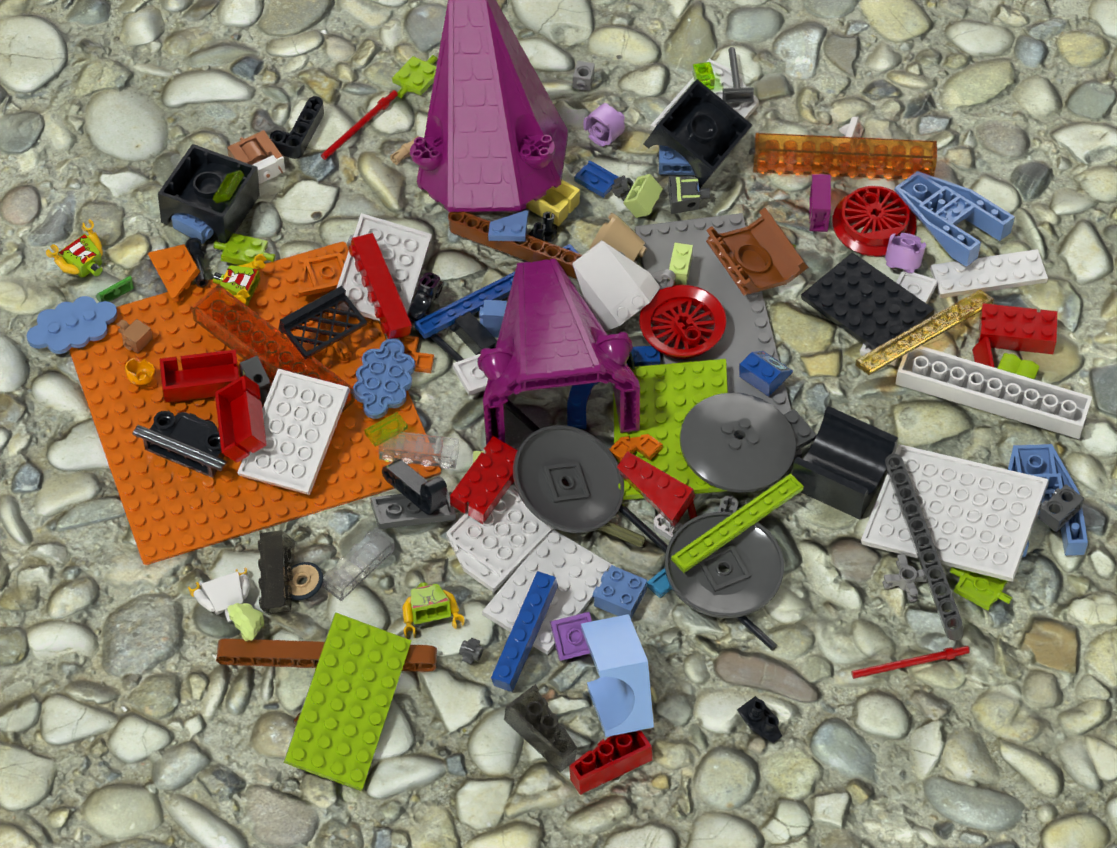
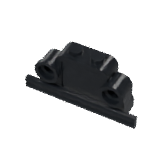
[132,411,227,478]

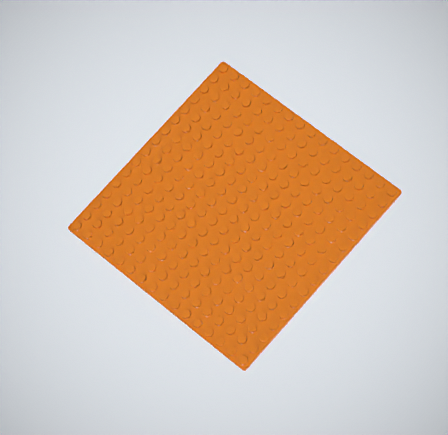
[69,242,441,565]

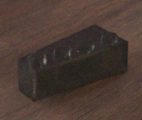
[258,530,296,615]
[504,684,577,772]

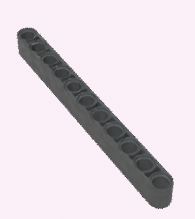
[885,454,964,640]

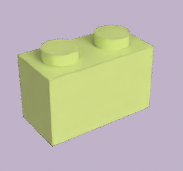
[623,174,663,218]
[668,243,693,286]

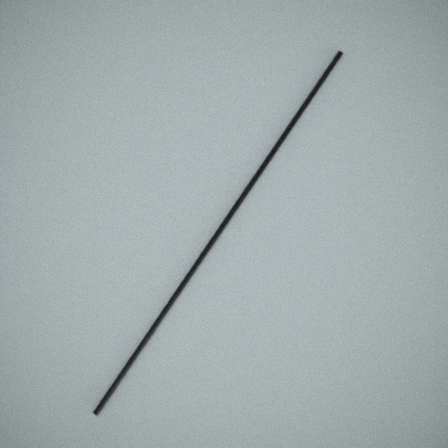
[407,314,777,651]

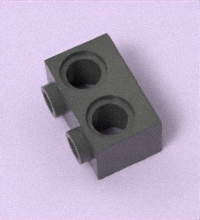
[1038,484,1084,532]

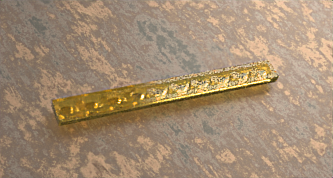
[855,290,994,375]

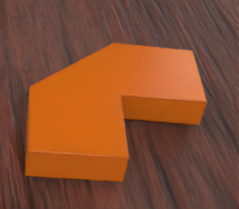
[399,335,434,373]
[609,434,663,461]

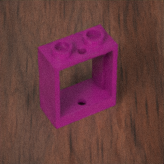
[809,174,831,232]

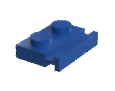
[574,160,619,198]

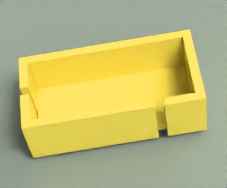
[526,180,580,226]

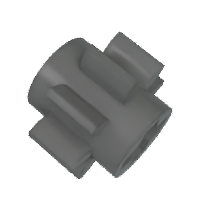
[612,175,634,199]
[459,637,484,664]

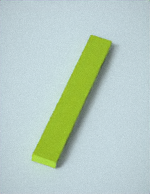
[671,474,804,573]

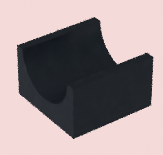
[643,79,753,188]
[158,144,260,243]
[792,406,898,520]

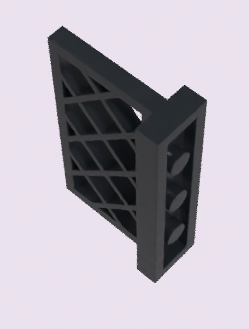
[278,286,367,359]

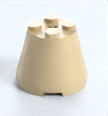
[589,213,647,265]

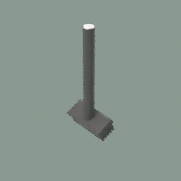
[722,47,754,103]

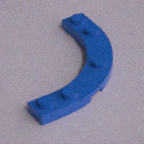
[567,346,660,429]

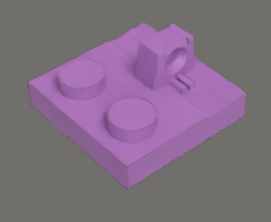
[550,612,592,661]

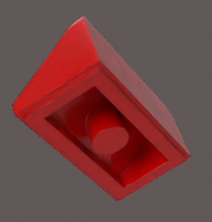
[972,337,995,368]

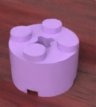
[583,103,625,146]
[885,233,926,273]

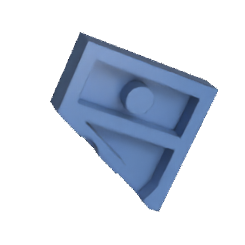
[488,210,529,241]

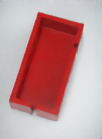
[978,303,1058,355]
[159,349,239,403]
[215,375,267,463]
[450,436,518,524]

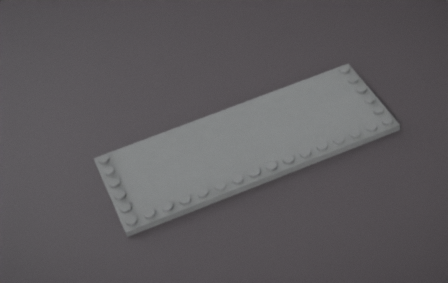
[635,213,802,459]

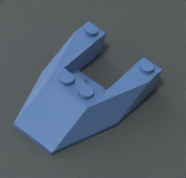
[894,171,1015,267]
[1008,444,1088,557]

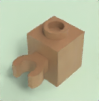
[117,319,153,354]

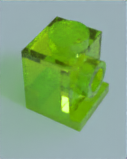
[692,62,715,90]

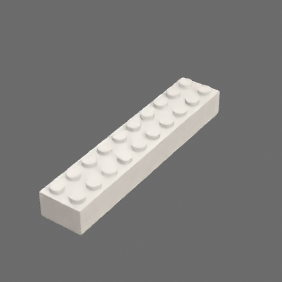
[895,342,1092,439]

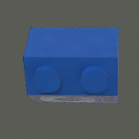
[739,351,793,397]

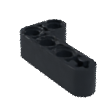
[269,96,324,159]
[382,459,447,515]

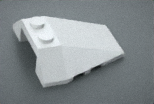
[572,240,660,331]

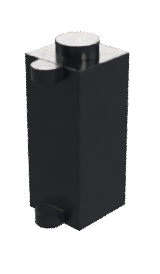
[450,312,497,355]

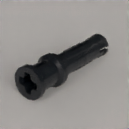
[185,238,208,287]

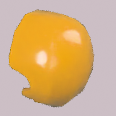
[125,358,156,385]

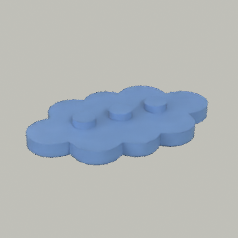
[26,296,118,354]
[353,338,415,419]

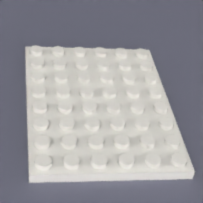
[861,444,1049,582]

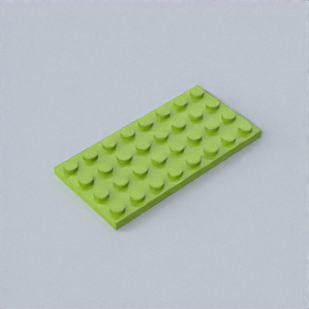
[283,613,412,791]

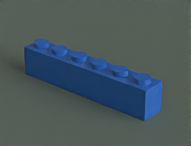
[491,571,558,693]

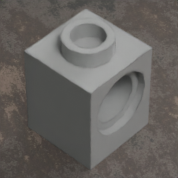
[573,61,595,91]

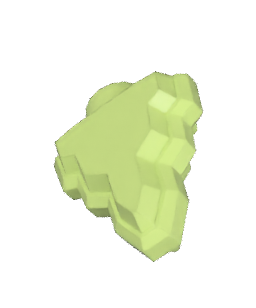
[227,603,264,641]

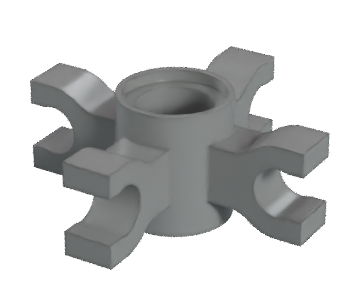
[882,554,927,603]

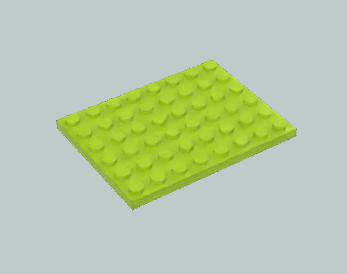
[613,359,728,500]

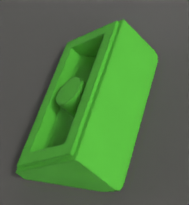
[96,276,134,302]

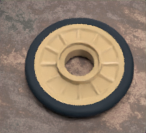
[282,562,324,600]

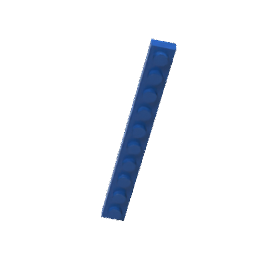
[414,244,579,339]

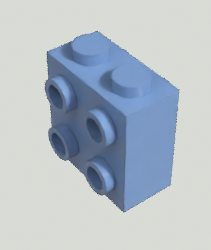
[659,145,695,175]
[172,213,214,244]
[592,565,648,619]

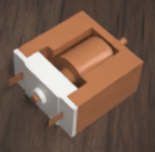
[227,130,285,184]

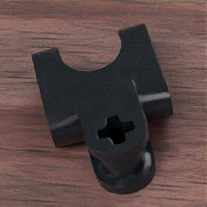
[407,272,444,320]

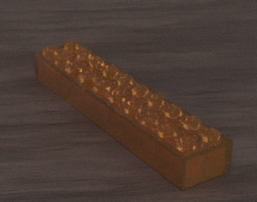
[753,133,937,180]
[192,284,355,413]

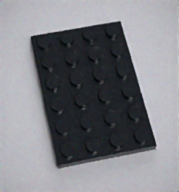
[801,252,934,357]

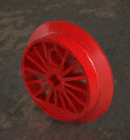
[832,186,916,257]
[639,285,726,359]

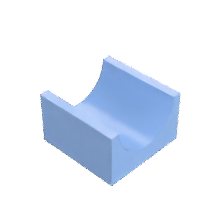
[581,614,654,737]

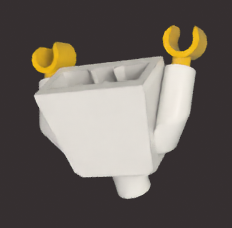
[188,568,250,622]

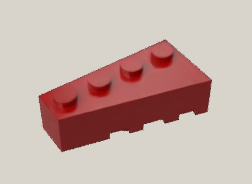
[617,451,695,528]
[569,730,652,795]

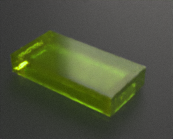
[213,170,244,203]
[364,412,408,447]

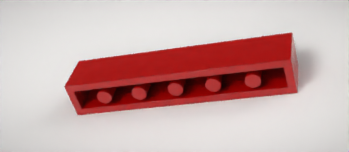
[349,233,412,339]

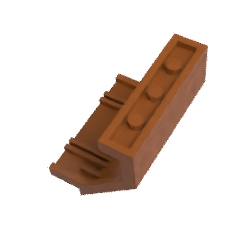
[706,208,809,296]

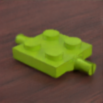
[392,55,438,98]
[213,233,276,265]
[950,567,1013,611]

